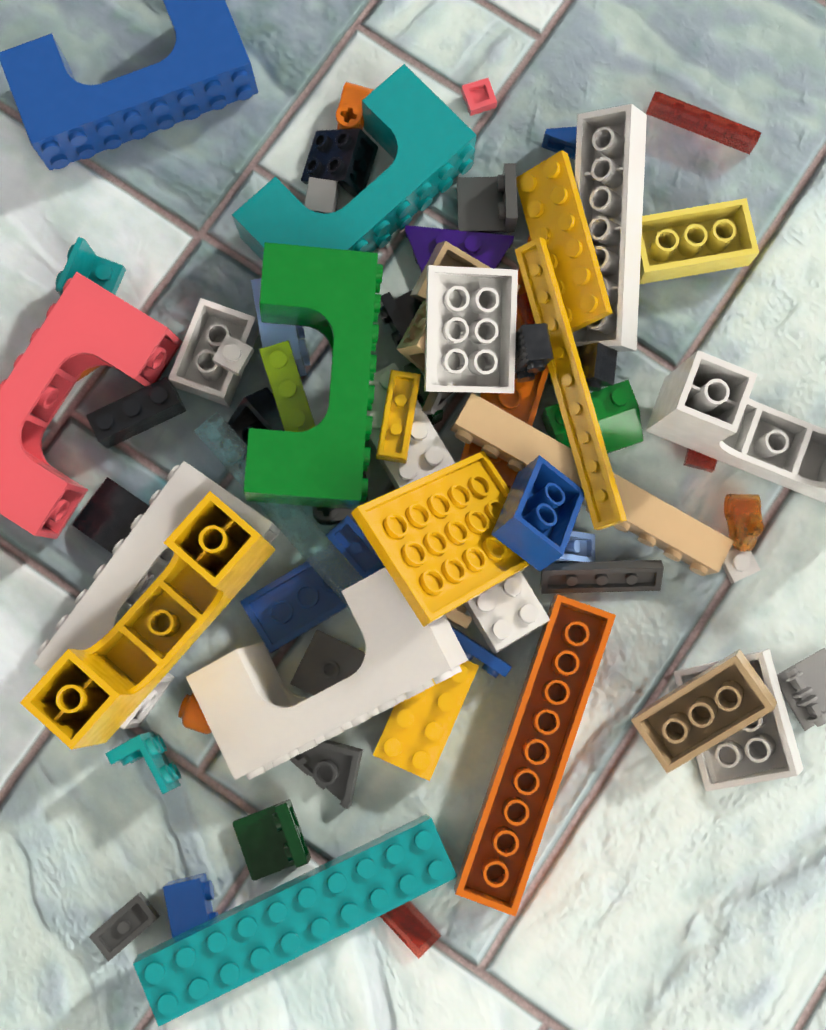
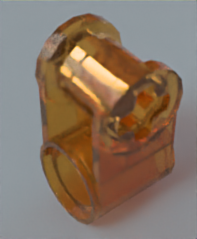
[724,494,764,552]

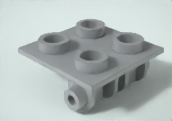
[777,648,826,731]

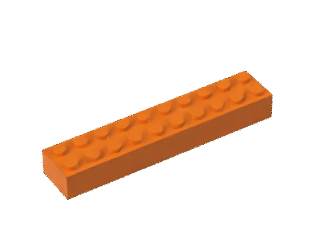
[454,594,616,917]

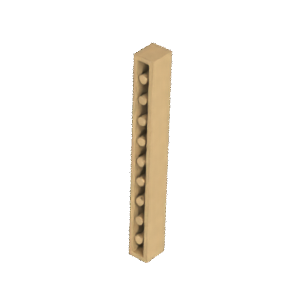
[450,393,734,576]

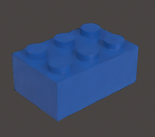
[491,455,585,572]

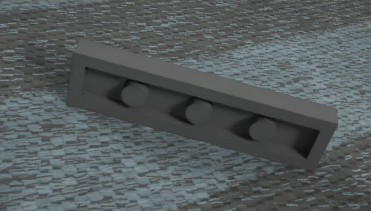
[540,560,664,594]

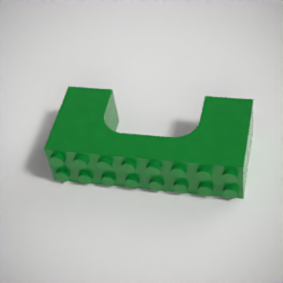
[244,242,383,509]

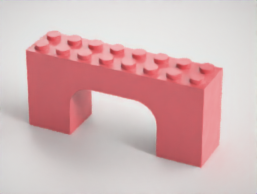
[0,272,182,539]

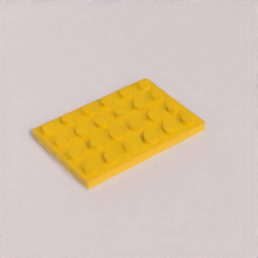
[351,451,530,627]

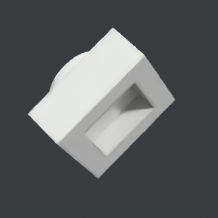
[212,334,254,376]
[722,544,761,584]

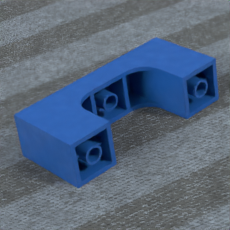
[0,0,258,170]

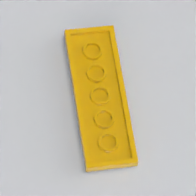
[516,150,613,333]

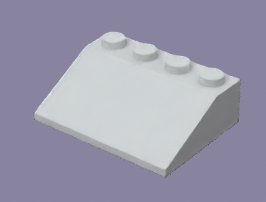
[424,265,518,393]
[673,649,803,791]

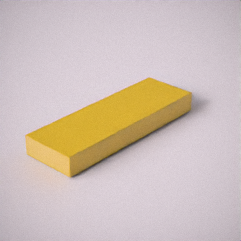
[376,370,421,464]

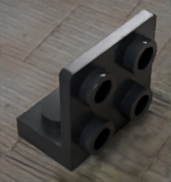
[301,128,378,198]

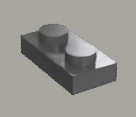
[89,892,160,962]

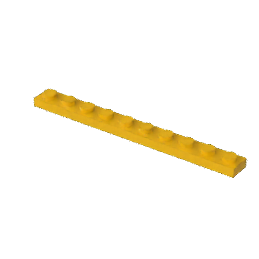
[515,237,627,530]

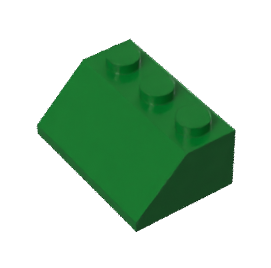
[541,380,644,454]

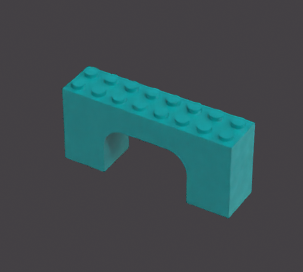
[232,64,476,261]

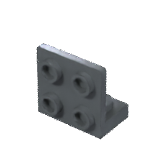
[457,163,518,233]

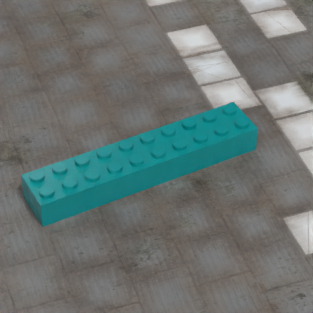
[133,814,457,1026]

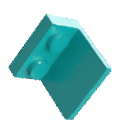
[55,237,126,296]
[105,732,181,794]

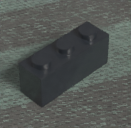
[86,377,186,449]

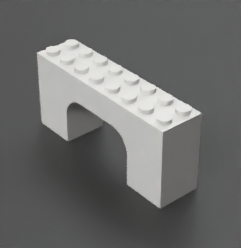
[645,350,826,503]
[33,461,280,729]
[186,567,468,780]

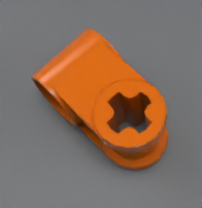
[336,82,374,130]

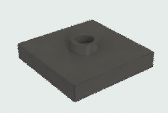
[290,630,365,695]

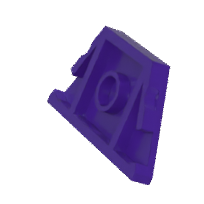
[405,225,514,273]

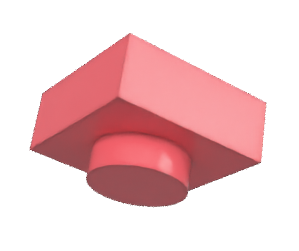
[461,78,497,116]

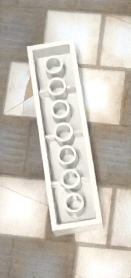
[572,104,647,352]

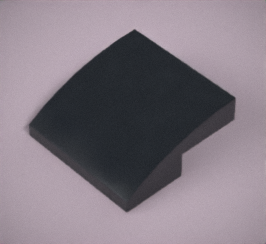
[72,477,150,553]

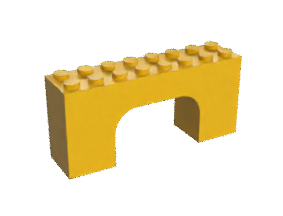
[20,491,276,750]

